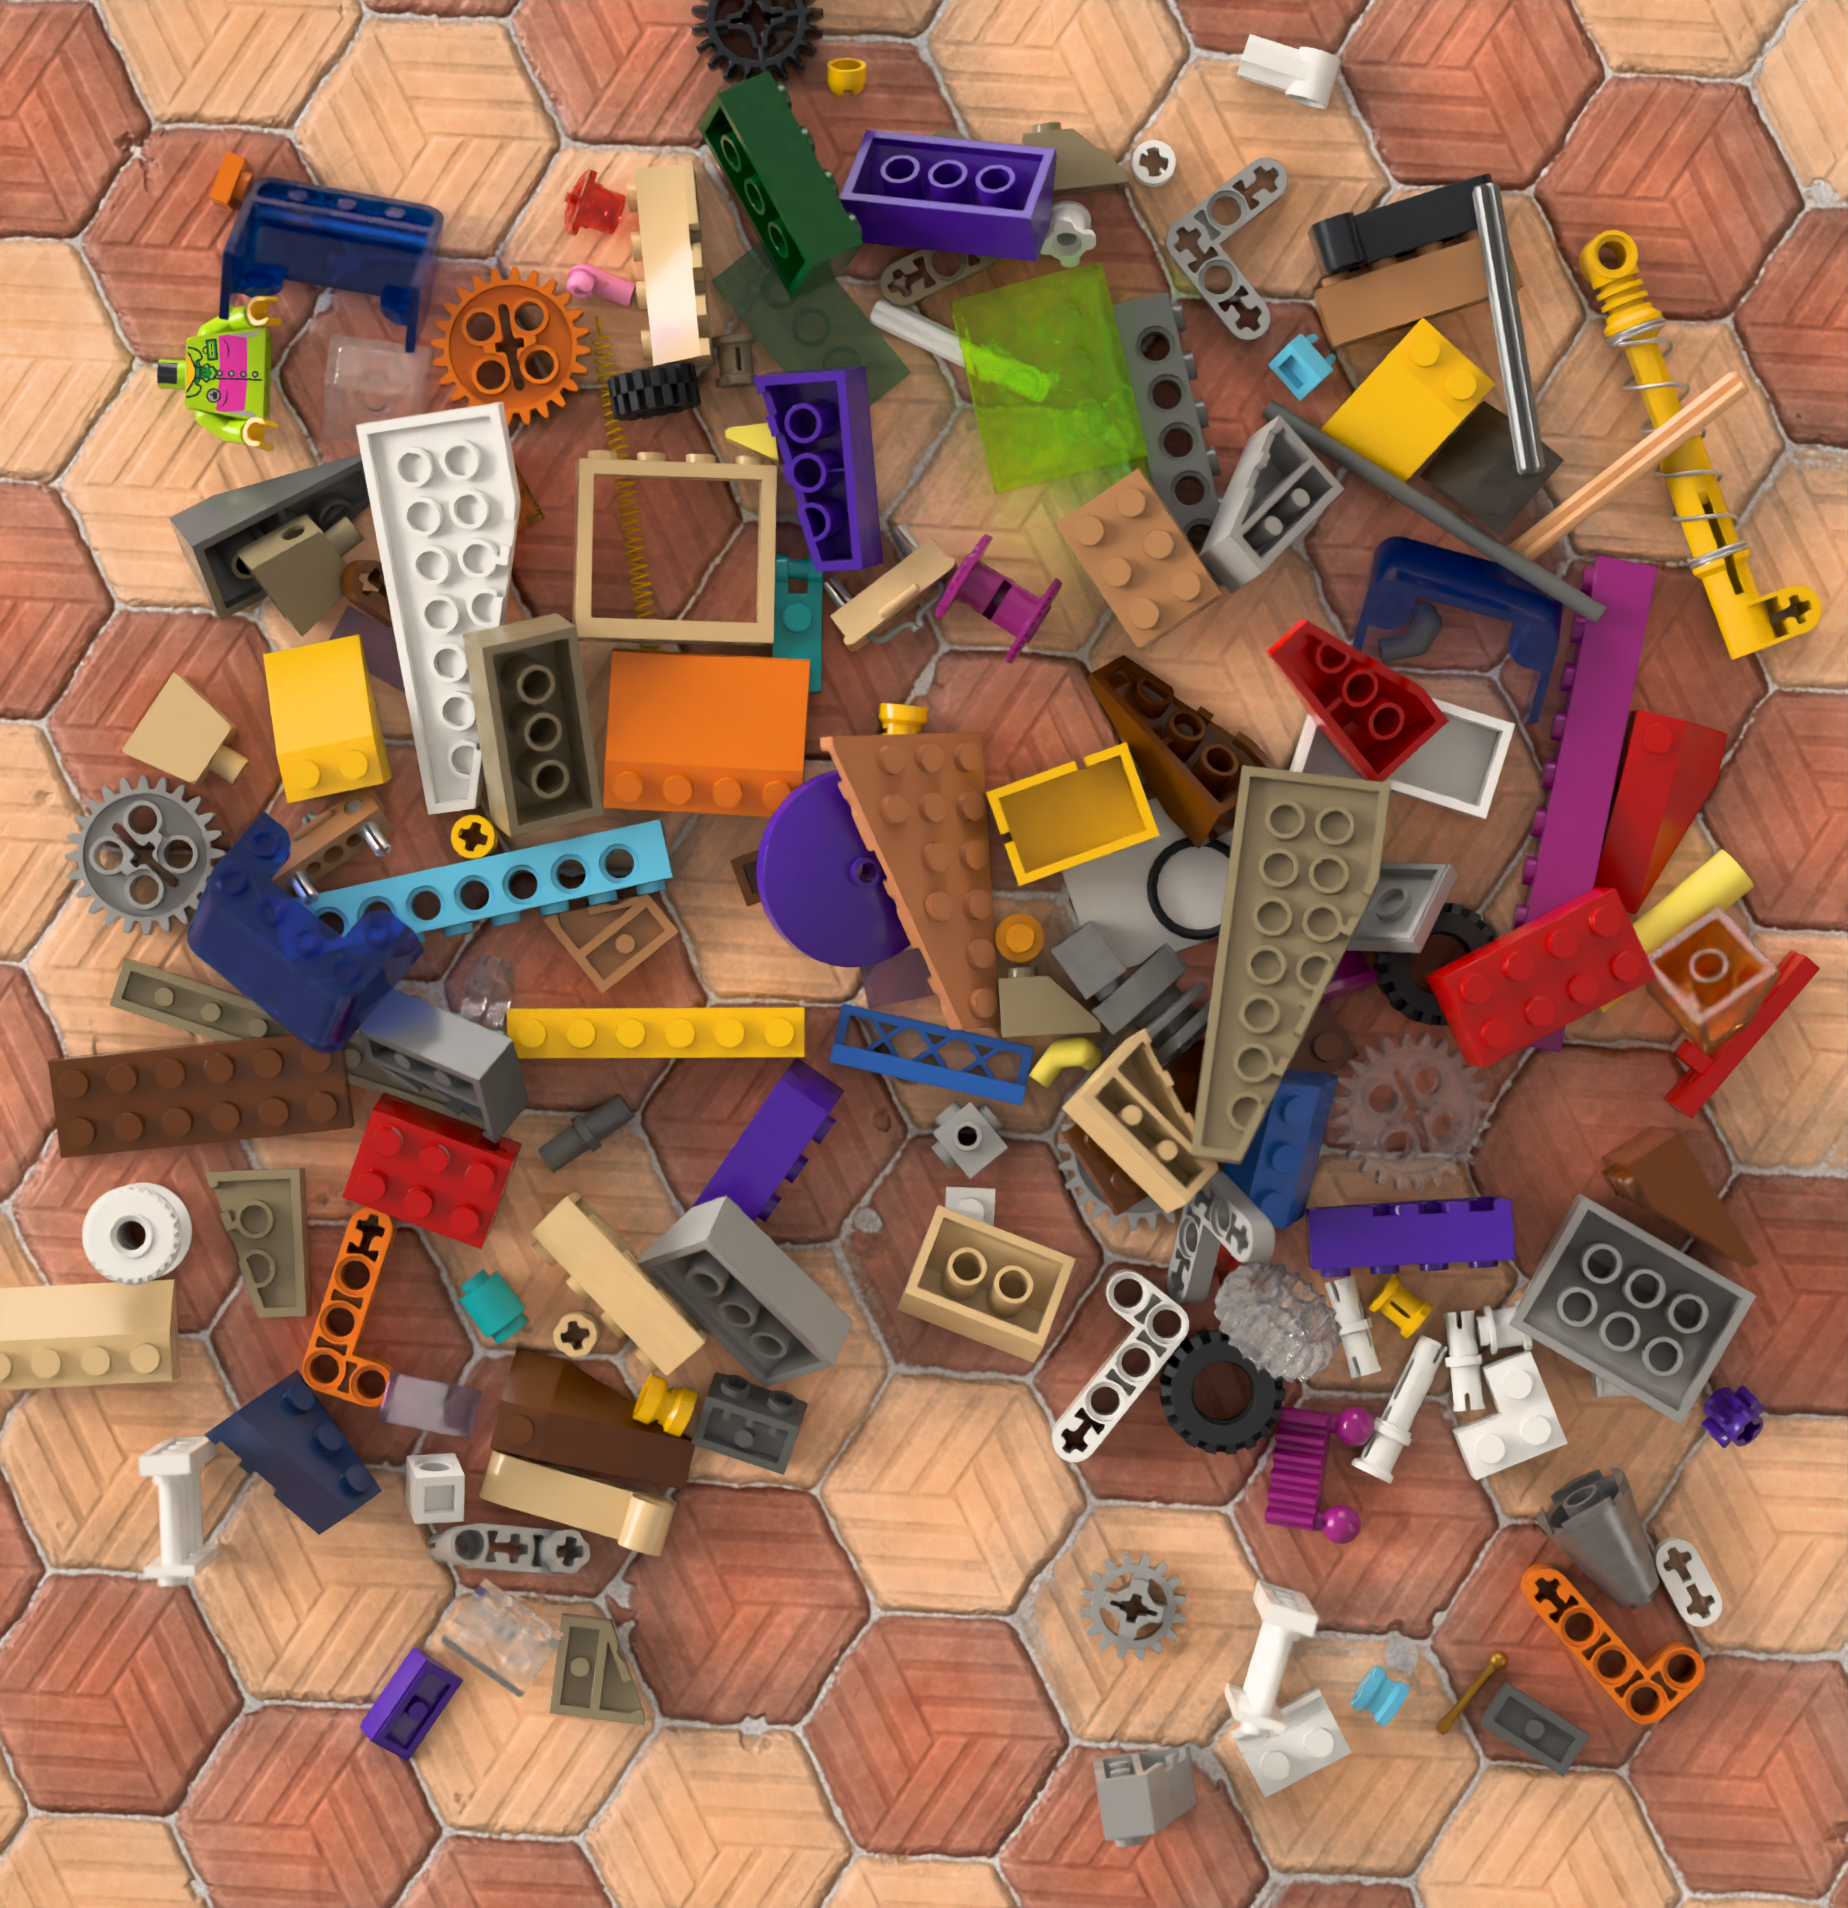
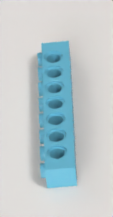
[273,819,675,969]

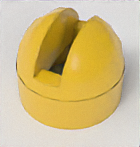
[827,58,866,98]

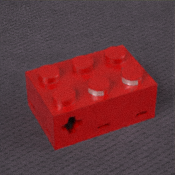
[342,1092,522,1249]

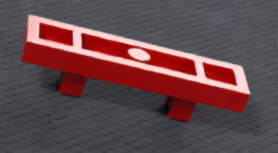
[1663,950,1820,1119]

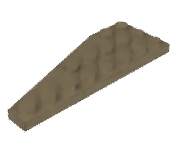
[1190,765,1391,1165]

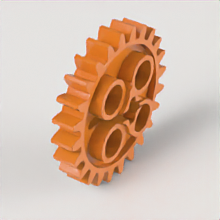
[431,266,592,429]

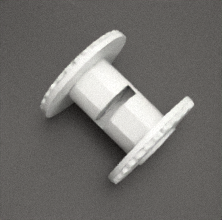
[82,1182,193,1285]

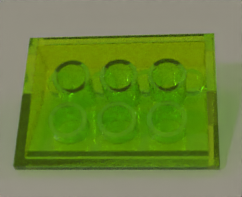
[950,262,1148,494]

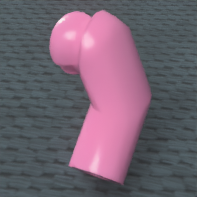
[567,263,636,307]

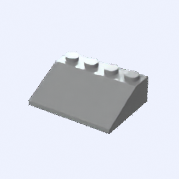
[1509,1193,1756,1424]

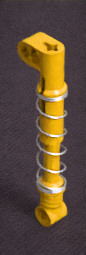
[1578,230,1822,660]

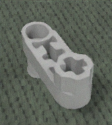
[427,1523,590,1575]

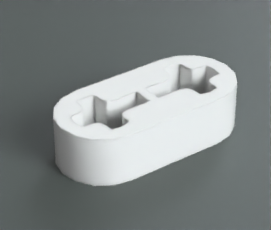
[1652,1537,1723,1627]

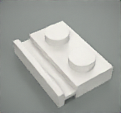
[1231,1687,1352,1798]

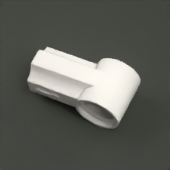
[1236,34,1342,109]

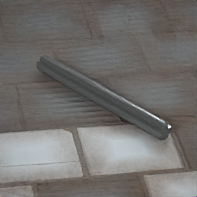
[1472,183,1545,475]

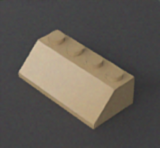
[0,1279,181,1390]

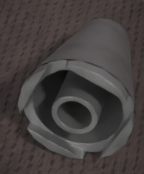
[1537,1468,1659,1609]

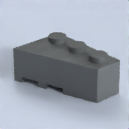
[358,988,529,1144]

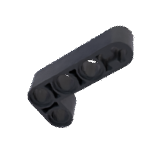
[1308,173,1493,279]

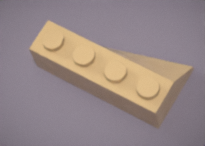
[626,163,715,367]

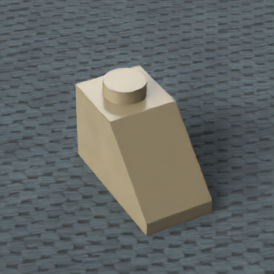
[1022,122,1128,197]
[998,966,1101,1038]

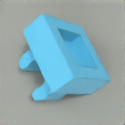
[1268,333,1336,401]

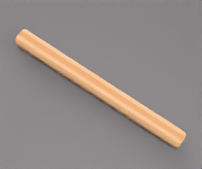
[1508,372,1749,561]

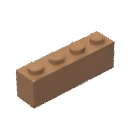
[1313,228,1523,351]

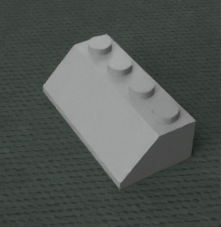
[638,1195,853,1387]

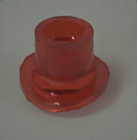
[564,168,626,236]

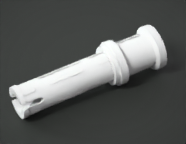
[1351,1334,1448,1484]

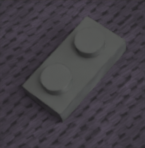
[1478,1680,1590,1777]

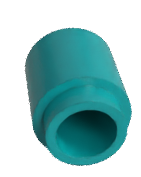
[458,1269,529,1344]

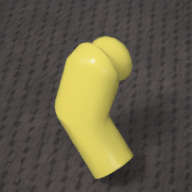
[1029,1036,1102,1089]

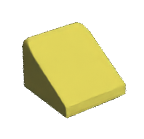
[725,423,780,464]

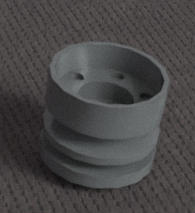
[1091,942,1211,1065]

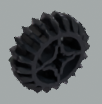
[691,0,824,84]

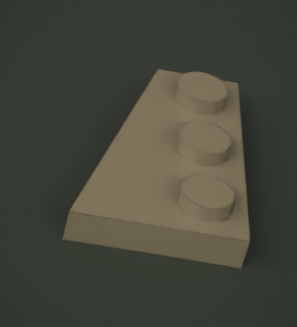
[204,1168,312,1318]

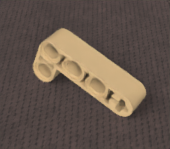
[479,1449,677,1556]

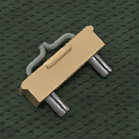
[823,524,958,651]

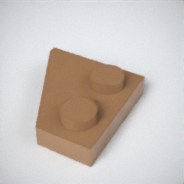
[543,894,680,994]

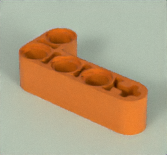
[302,1206,398,1407]
[1520,1563,1705,1724]

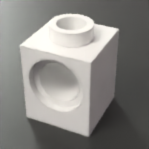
[405,1453,465,1524]

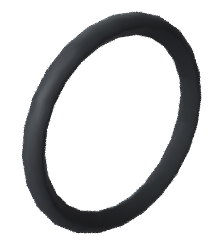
[1147,837,1231,940]

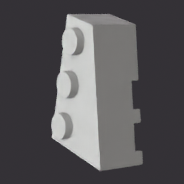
[1092,1745,1198,1847]

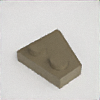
[549,1613,645,1725]

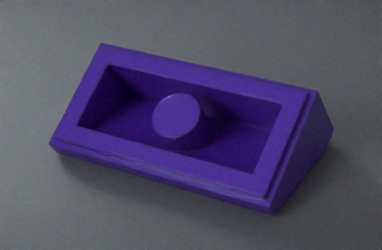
[360,1647,463,1761]

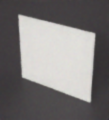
[1061,797,1234,969]

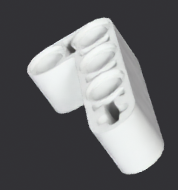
[1051,1268,1189,1463]

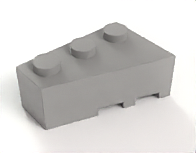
[1199,415,1344,594]

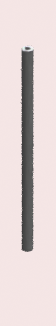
[1262,400,1607,624]

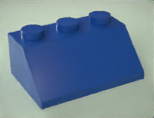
[1223,1069,1339,1229]

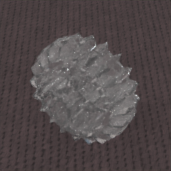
[1214,1260,1342,1383]

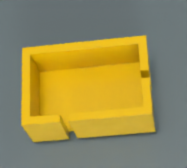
[986,742,1160,886]

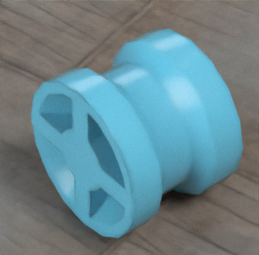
[1350,1664,1410,1727]

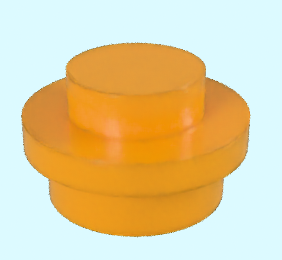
[995,913,1044,963]

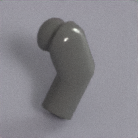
[1378,603,1442,663]

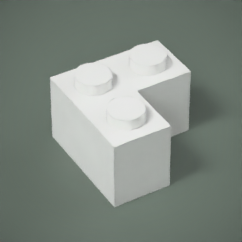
[1452,1349,1568,1480]

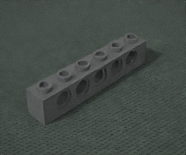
[1109,292,1225,587]

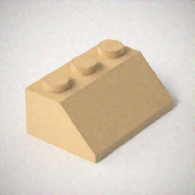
[896,1205,1076,1363]

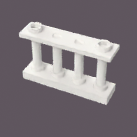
[139,1436,222,1586]
[1224,1580,1318,1738]

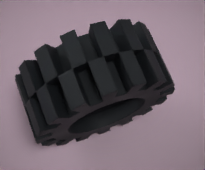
[607,363,701,421]

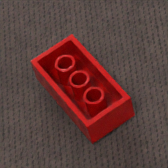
[1425,887,1657,1068]

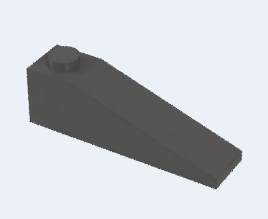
[169,454,370,621]

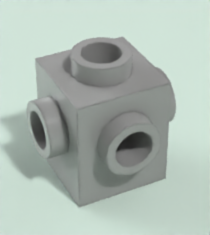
[931,1101,1008,1179]

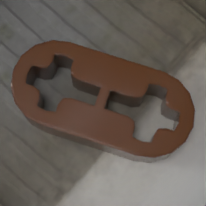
[340,560,393,629]

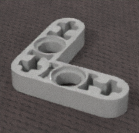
[1165,158,1288,343]
[1167,1171,1275,1303]

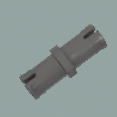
[538,1093,635,1173]

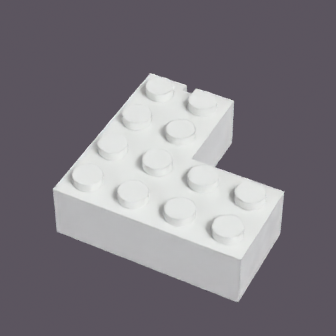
[1289,698,1515,820]

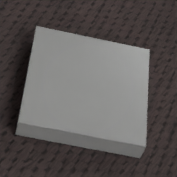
[1346,862,1458,953]

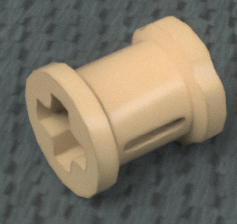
[553,1310,600,1358]

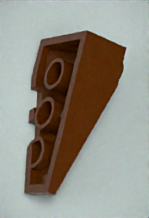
[1087,655,1280,849]
[489,1347,695,1490]

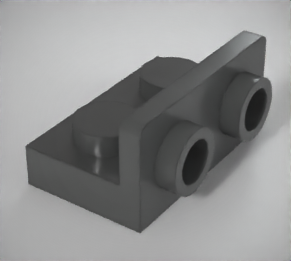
[691,1372,808,1475]

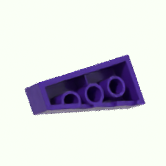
[1305,1196,1515,1277]

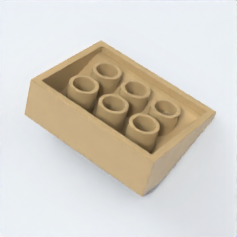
[530,1190,710,1376]

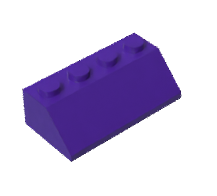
[839,130,1057,262]

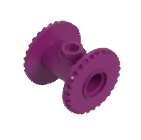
[934,534,1062,664]

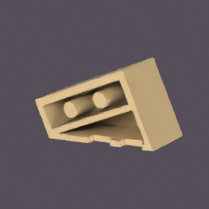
[1062,1028,1219,1213]

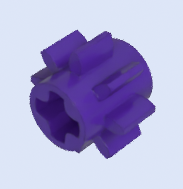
[1702,1385,1765,1448]

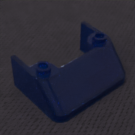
[219,177,444,354]
[1348,536,1564,726]

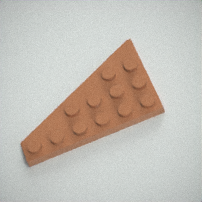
[820,732,1001,1030]

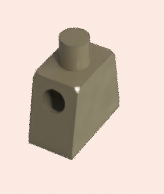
[236,515,364,637]

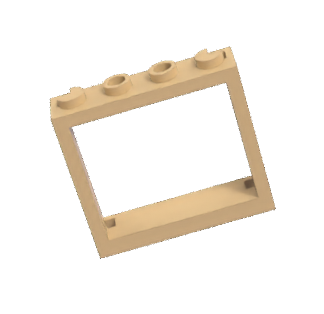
[572,450,777,647]

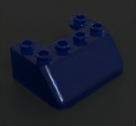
[187,811,425,1054]

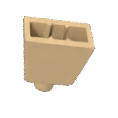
[121,673,249,786]

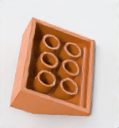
[603,648,810,817]

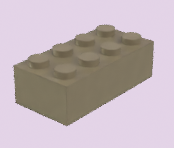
[463,613,604,837]

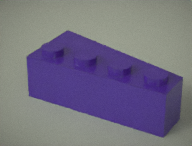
[753,366,883,572]
[691,1057,845,1222]

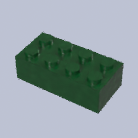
[698,70,863,299]

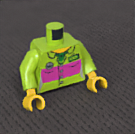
[157,296,282,451]

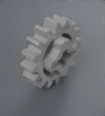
[1080,1551,1187,1660]

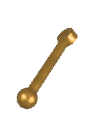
[1435,1651,1508,1735]

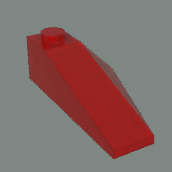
[1266,618,1449,782]
[1593,710,1728,914]

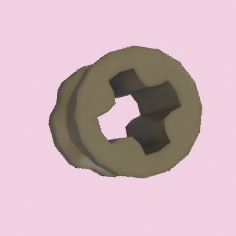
[712,333,758,389]

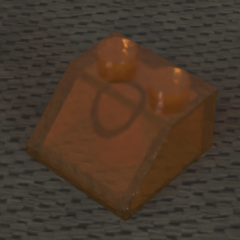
[1645,905,1780,1056]

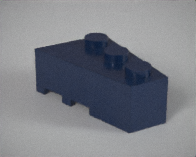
[204,1369,382,1535]

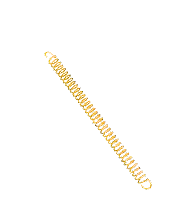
[591,316,662,651]

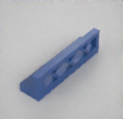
[829,1004,1034,1106]

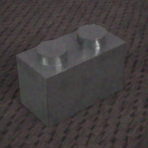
[1051,921,1127,1001]

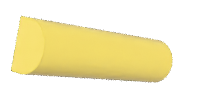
[1598,849,1754,1014]

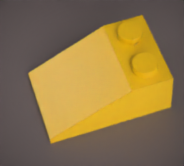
[1320,318,1496,498]
[263,634,393,803]

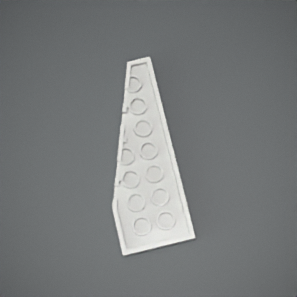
[356,402,521,815]

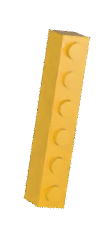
[507,1007,806,1058]

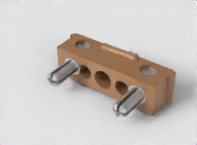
[256,786,394,906]

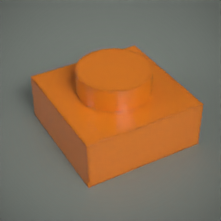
[209,151,254,211]

